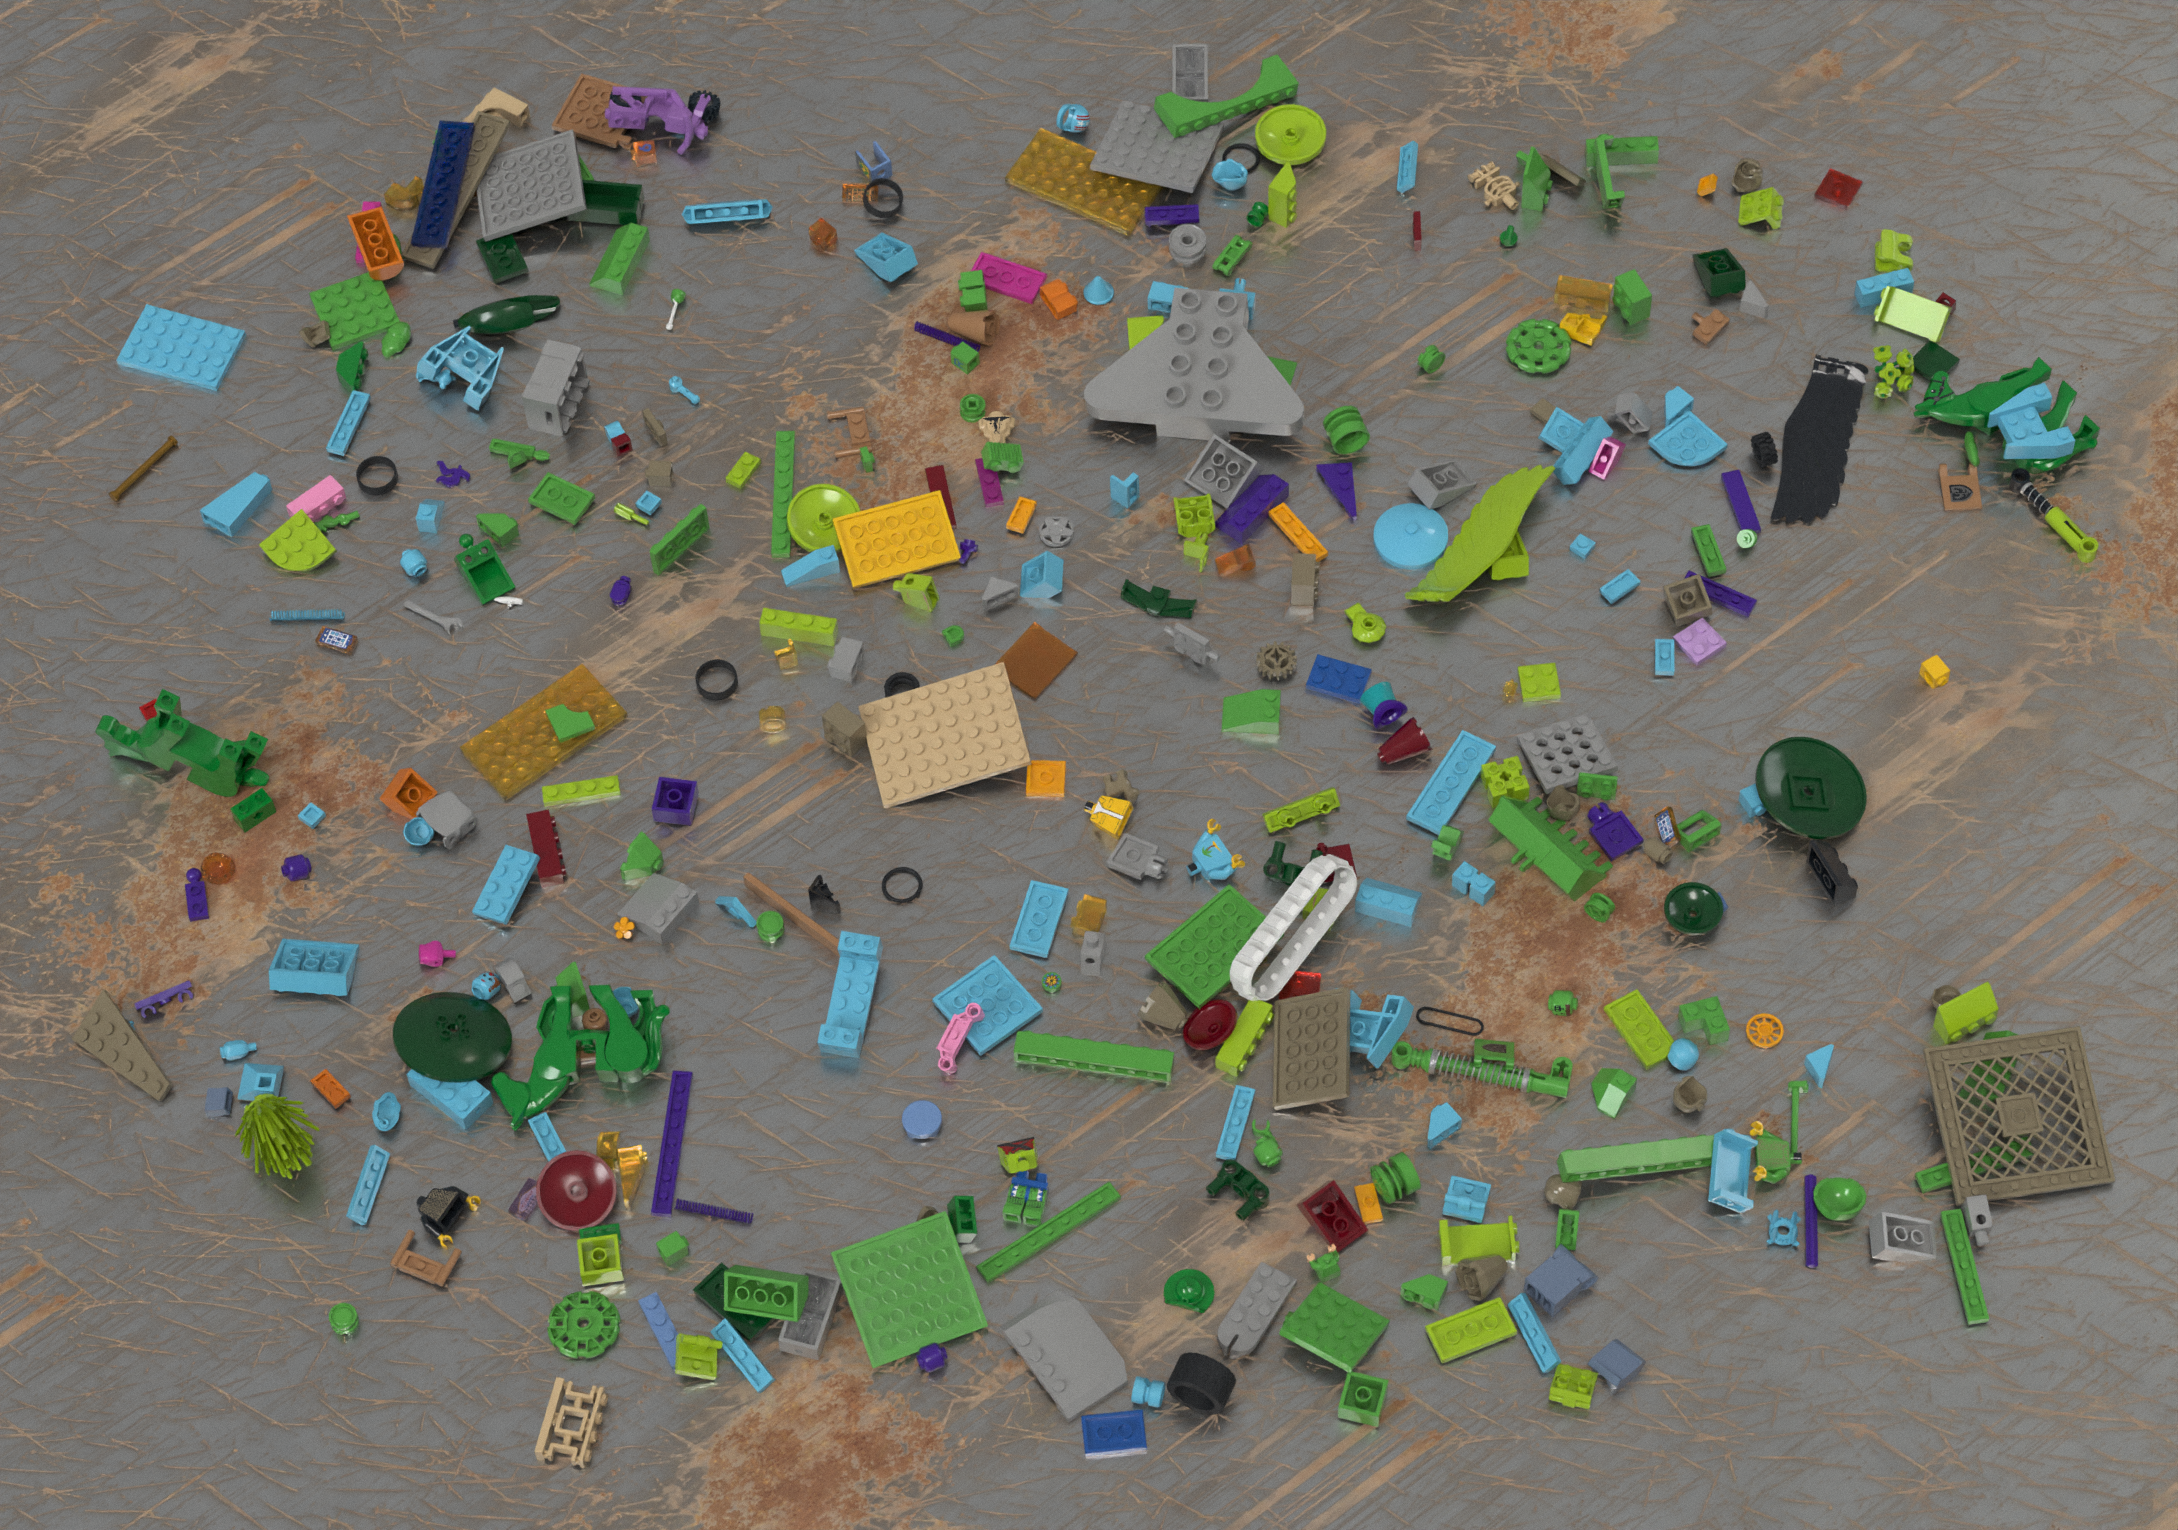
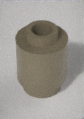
[1643,837,1673,864]

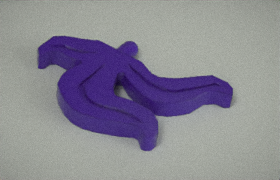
[436,461,471,487]

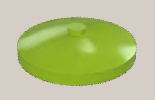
[1255,104,1326,165]
[787,484,860,553]

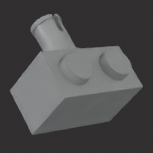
[1607,392,1652,434]

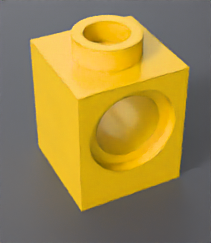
[1919,654,1950,689]

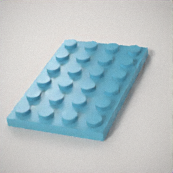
[117,304,246,391]

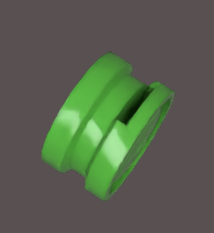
[1417,345,1446,374]
[960,394,986,423]
[1584,893,1615,922]
[756,911,785,942]
[329,1303,359,1335]

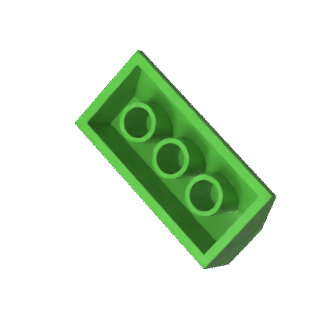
[589,223,650,295]
[1959,1030,2018,1112]
[724,1265,808,1322]

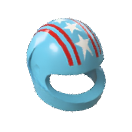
[1056,104,1090,133]

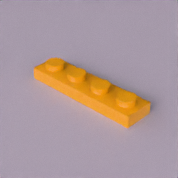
[1269,502,1328,562]

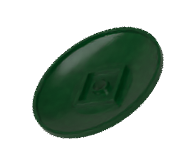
[1755,737,1867,839]
[393,992,512,1083]

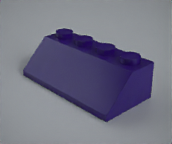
[1215,474,1289,545]

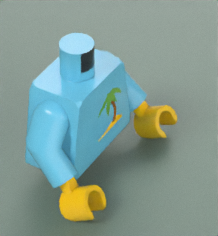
[1186,819,1245,880]

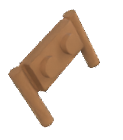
[827,406,872,458]
[389,1230,462,1286]

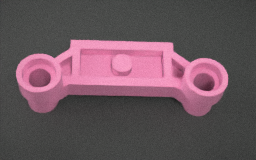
[936,1003,985,1074]

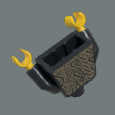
[417,1186,481,1250]

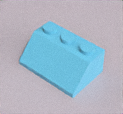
[1355,878,1422,927]

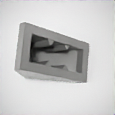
[1739,280,1769,318]
[982,577,1019,611]

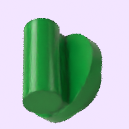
[1500,225,1518,246]

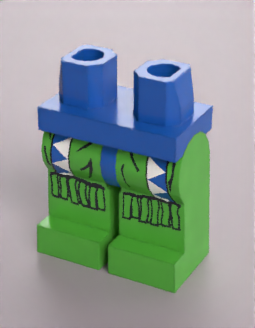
[1002,1171,1049,1227]

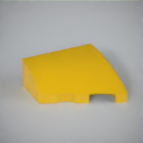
[1559,313,1607,346]

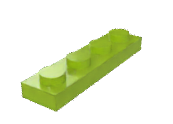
[542,775,621,807]

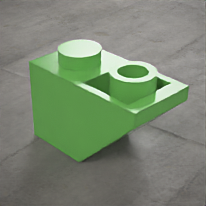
[1400,1274,1448,1310]

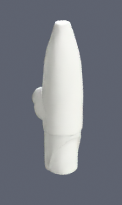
[494,597,524,607]

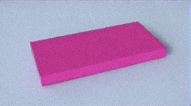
[971,252,1047,304]

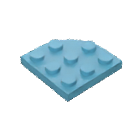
[1648,410,1728,466]

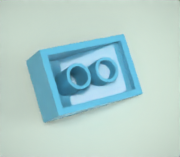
[854,233,918,282]

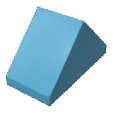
[1804,1044,1834,1088]

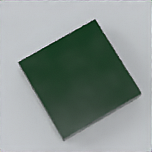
[1913,340,1960,381]

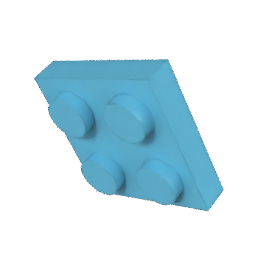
[1538,407,1584,453]

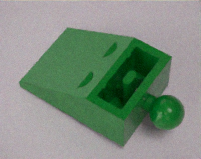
[454,534,515,605]

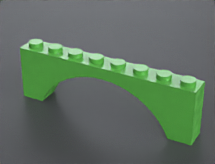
[1154,54,1299,138]

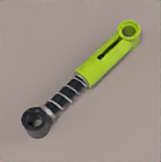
[2009,468,2099,563]

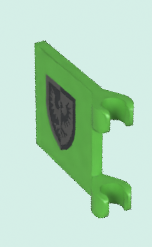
[1473,1039,1515,1071]

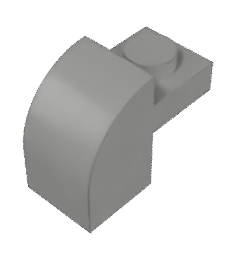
[492,957,532,1003]

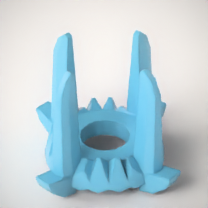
[1766,1210,1801,1247]

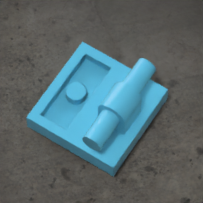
[1442,1175,1491,1223]

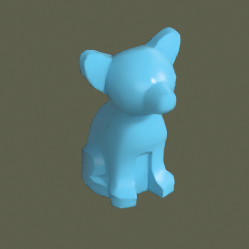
[416,360,456,389]

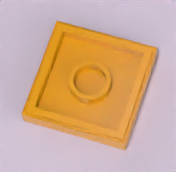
[1026,760,1066,797]

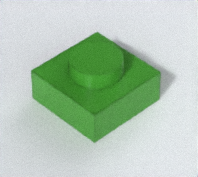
[860,446,875,473]

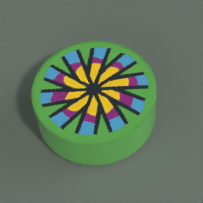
[1042,972,1062,993]

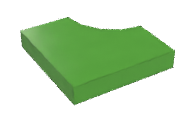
[545,704,595,743]

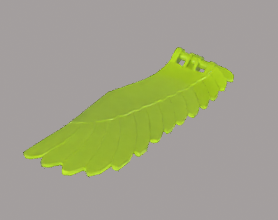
[1404,465,1555,602]

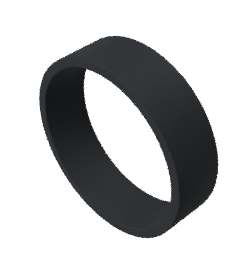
[863,178,903,218]
[356,456,398,496]
[695,659,738,701]

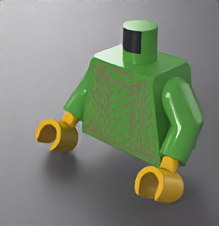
[1749,1121,1802,1184]

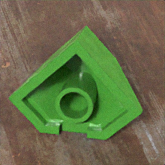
[620,831,664,881]
[1591,1068,1637,1119]

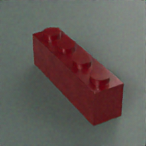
[526,809,567,888]

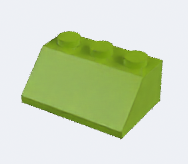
[1268,162,1297,228]
[1933,981,1999,1044]

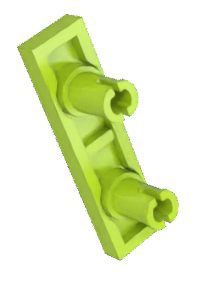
[1262,787,1340,833]

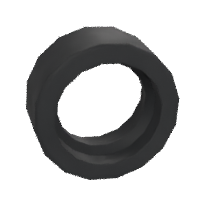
[884,672,920,698]

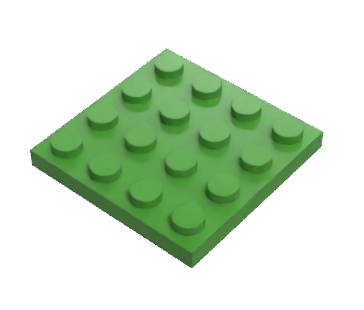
[309,273,400,350]
[1279,1282,1390,1373]

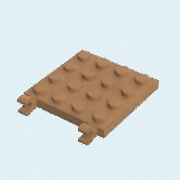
[552,73,647,150]

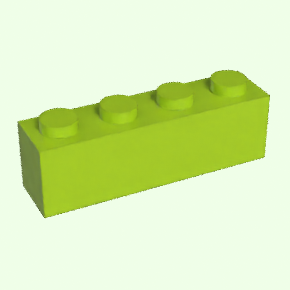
[759,608,838,646]
[1215,1000,1274,1077]

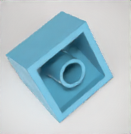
[1020,551,1064,598]

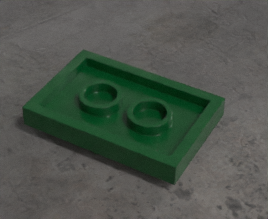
[476,233,529,284]

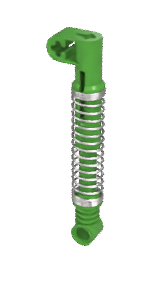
[1391,1041,1573,1098]

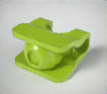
[1875,229,1913,273]

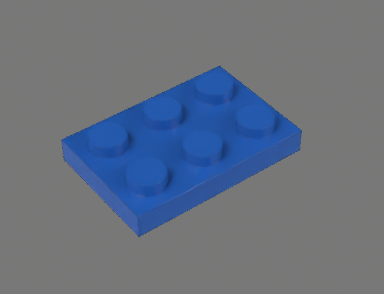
[1306,654,1372,704]

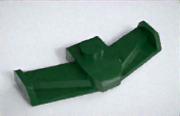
[1121,579,1197,618]

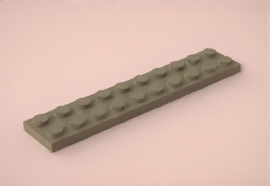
[401,111,511,269]

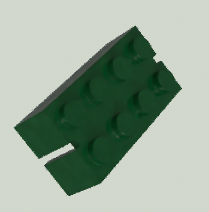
[567,180,644,225]

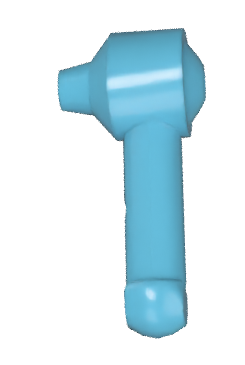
[669,376,700,404]

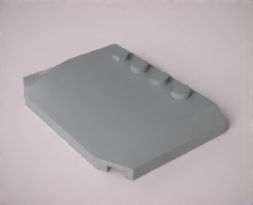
[999,1289,1128,1423]

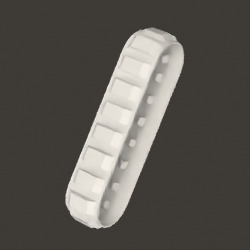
[1230,854,1357,1001]

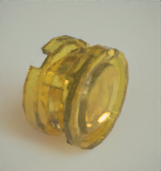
[759,706,786,733]

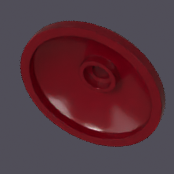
[1183,1000,1238,1050]

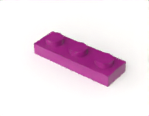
[975,458,1004,508]

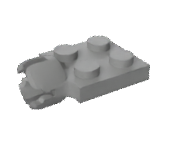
[1106,833,1169,880]

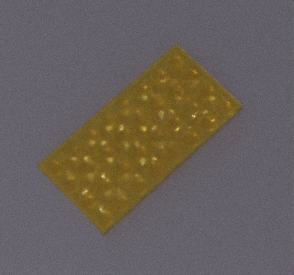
[1005,128,1164,236]
[460,664,628,801]

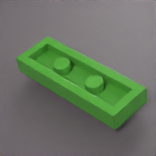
[1691,524,1727,577]

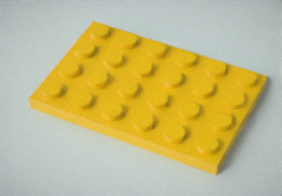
[832,490,961,589]

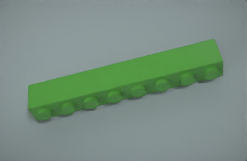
[1013,1030,1175,1082]
[1557,1134,1714,1182]

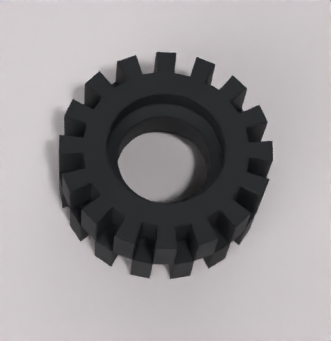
[1751,432,1778,468]

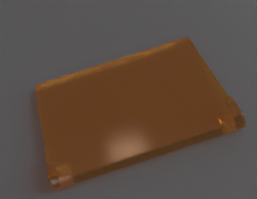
[994,622,1078,700]

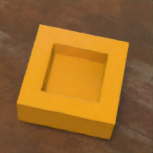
[1697,173,1718,197]

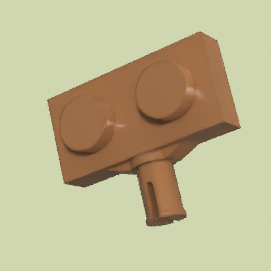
[1692,309,1730,346]

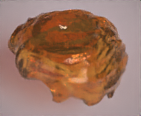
[200,852,236,885]

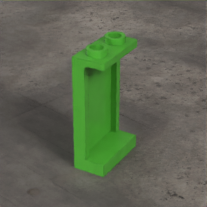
[1592,134,1625,209]

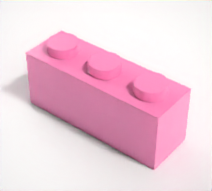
[286,475,346,522]

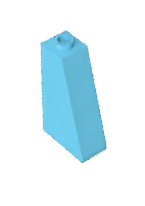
[200,472,272,537]

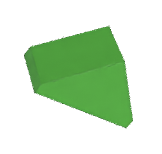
[1555,1208,1580,1250]

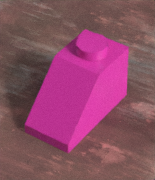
[1588,436,1626,480]

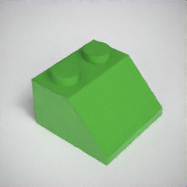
[555,961,590,1018]

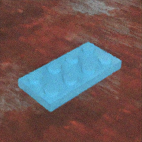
[472,845,540,925]
[1009,880,1069,958]

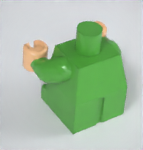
[1307,1244,1341,1284]

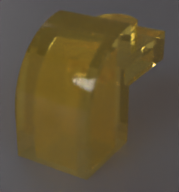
[384,176,424,211]

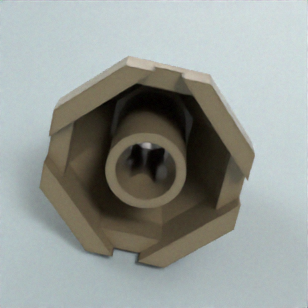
[1137,981,1188,1030]
[1455,1254,1507,1301]

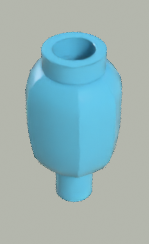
[220,1040,257,1061]

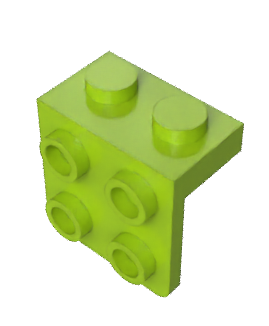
[1738,187,1784,229]

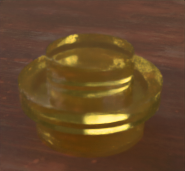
[1502,679,1518,697]

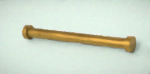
[109,435,178,501]

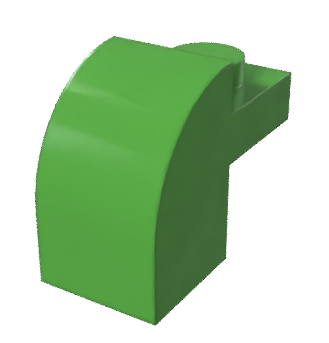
[1431,825,1464,861]

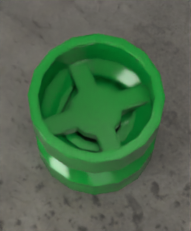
[1246,202,1268,227]

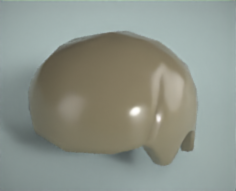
[1931,985,1961,1010]

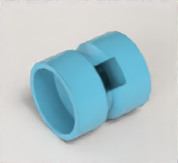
[1131,1376,1166,1408]

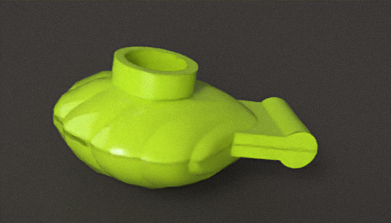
[1344,602,1386,643]

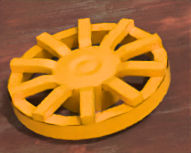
[1746,1013,1784,1049]

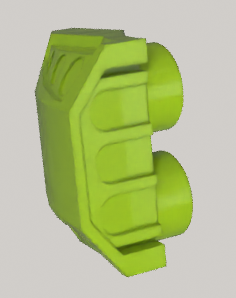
[1173,493,1215,538]

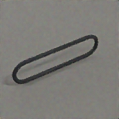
[1416,1006,1484,1036]

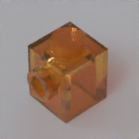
[808,218,838,251]

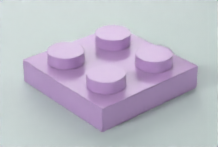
[1673,617,1727,666]

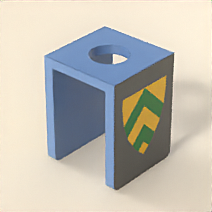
[855,141,893,182]

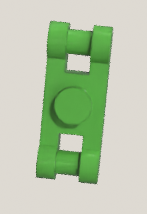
[1212,235,1253,276]

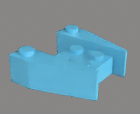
[418,326,504,410]
[1987,383,2075,459]
[1335,988,1414,1069]

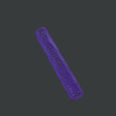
[914,321,980,352]
[674,1198,753,1224]

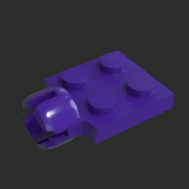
[1587,802,1644,862]

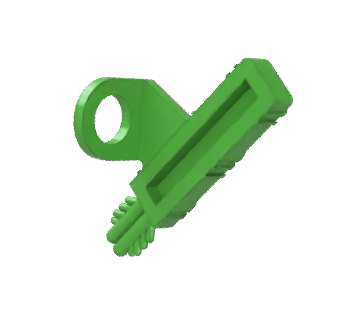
[489,438,550,469]

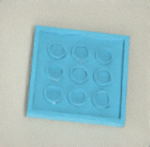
[932,955,1043,1056]

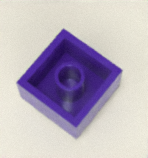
[652,777,699,826]

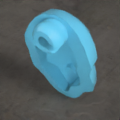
[372,1092,401,1132]

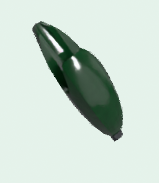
[453,295,560,335]

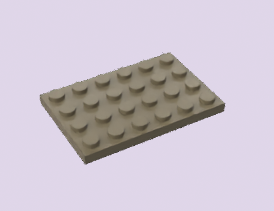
[1273,987,1350,1110]

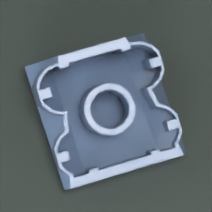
[1587,1339,1646,1389]

